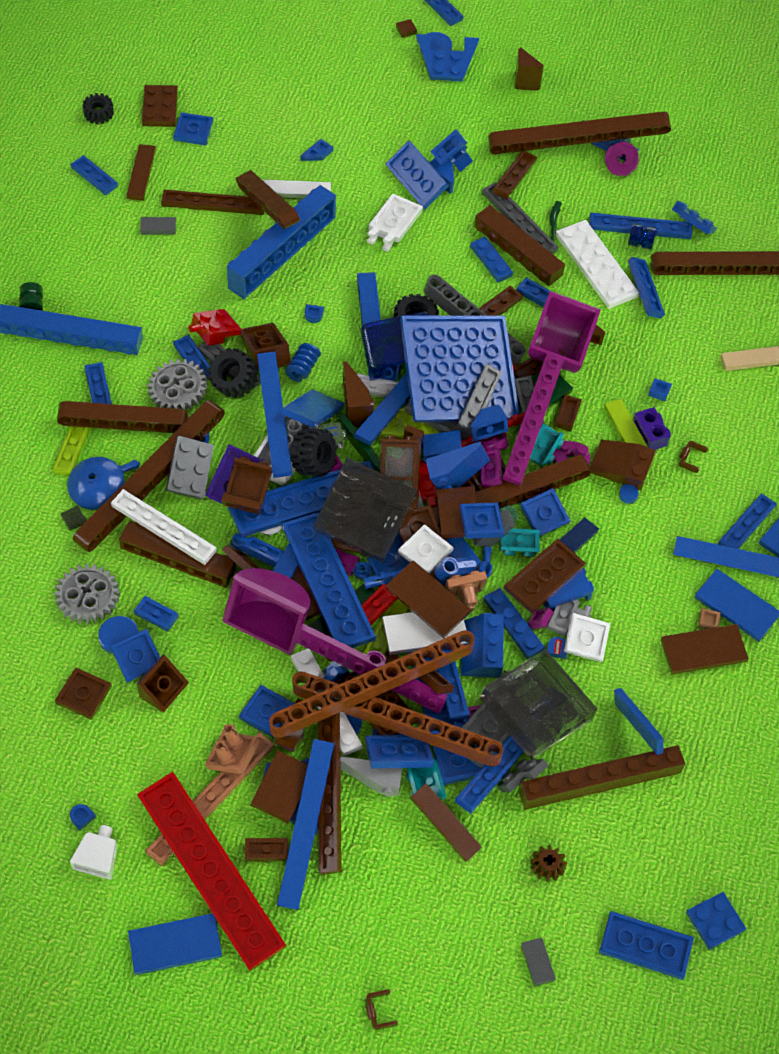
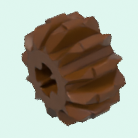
[530,845,567,882]

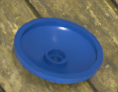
[67,457,124,510]

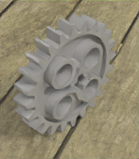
[147,358,208,411]
[54,564,120,624]

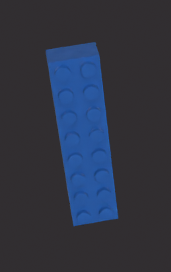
[227,185,336,299]

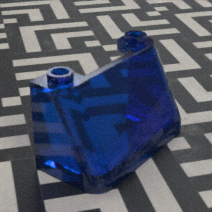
[360,312,431,380]

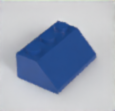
[461,613,504,678]

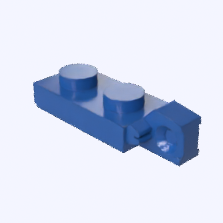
[672,201,717,234]
[231,533,284,567]

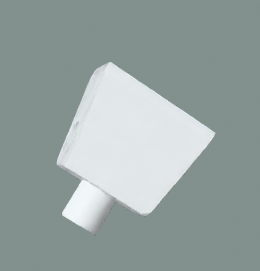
[70,825,117,880]

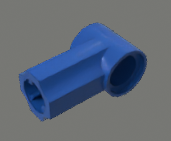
[434,557,477,580]

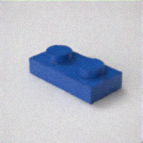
[134,596,179,632]

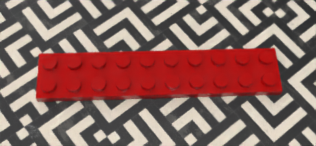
[137,771,287,971]

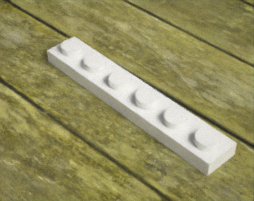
[111,489,217,565]
[291,649,362,757]

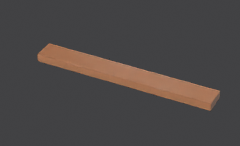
[145,732,275,866]

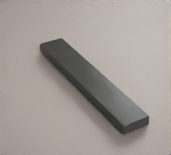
[482,182,559,254]

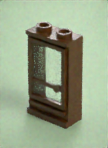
[378,435,421,509]

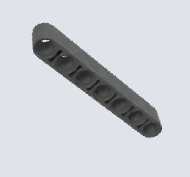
[423,275,526,366]

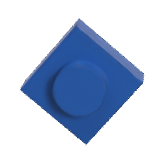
[648,378,672,402]

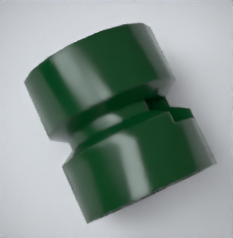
[19,282,43,311]

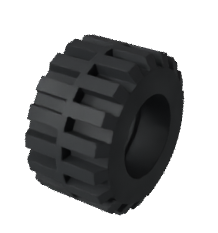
[393,294,439,338]
[208,348,259,398]
[290,428,337,477]

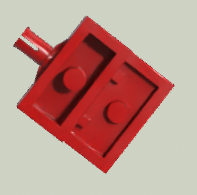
[188,309,242,346]

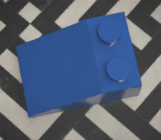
[426,442,490,490]

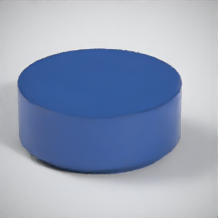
[619,484,639,504]

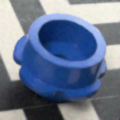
[353,562,372,580]

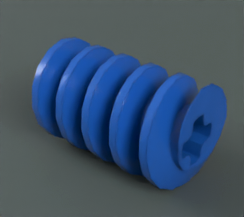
[285,343,321,382]

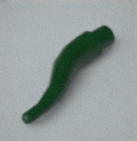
[549,201,562,241]

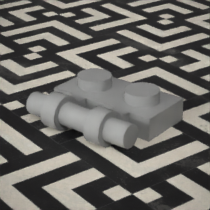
[547,600,592,636]

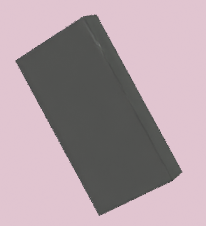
[140,217,176,235]
[521,938,556,987]

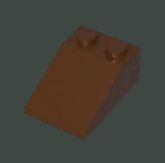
[240,322,290,371]
[343,361,374,428]
[590,439,656,491]

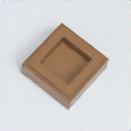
[697,608,721,629]

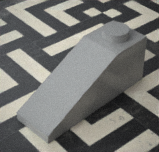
[340,757,402,797]

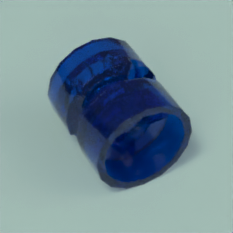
[628,223,657,250]

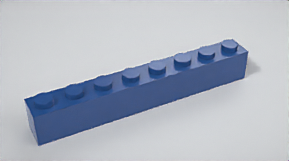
[0,304,143,355]

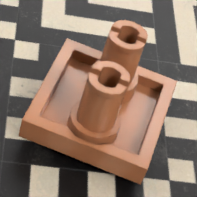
[445,571,487,612]
[205,724,260,774]

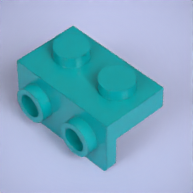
[530,424,564,467]
[500,528,540,557]
[406,758,447,800]

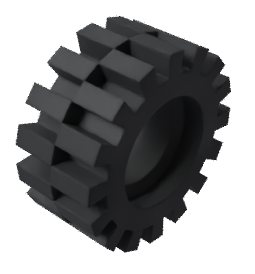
[82,93,114,124]

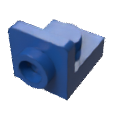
[323,661,350,683]

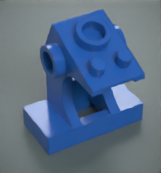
[430,129,473,172]

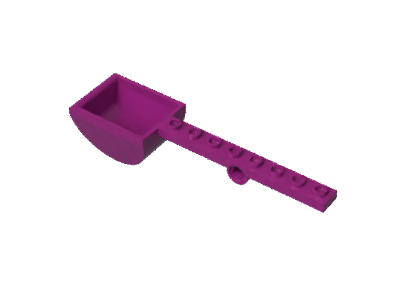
[502,291,601,486]
[222,568,448,714]

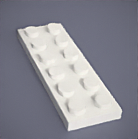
[556,220,639,309]

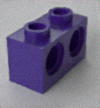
[633,407,671,450]

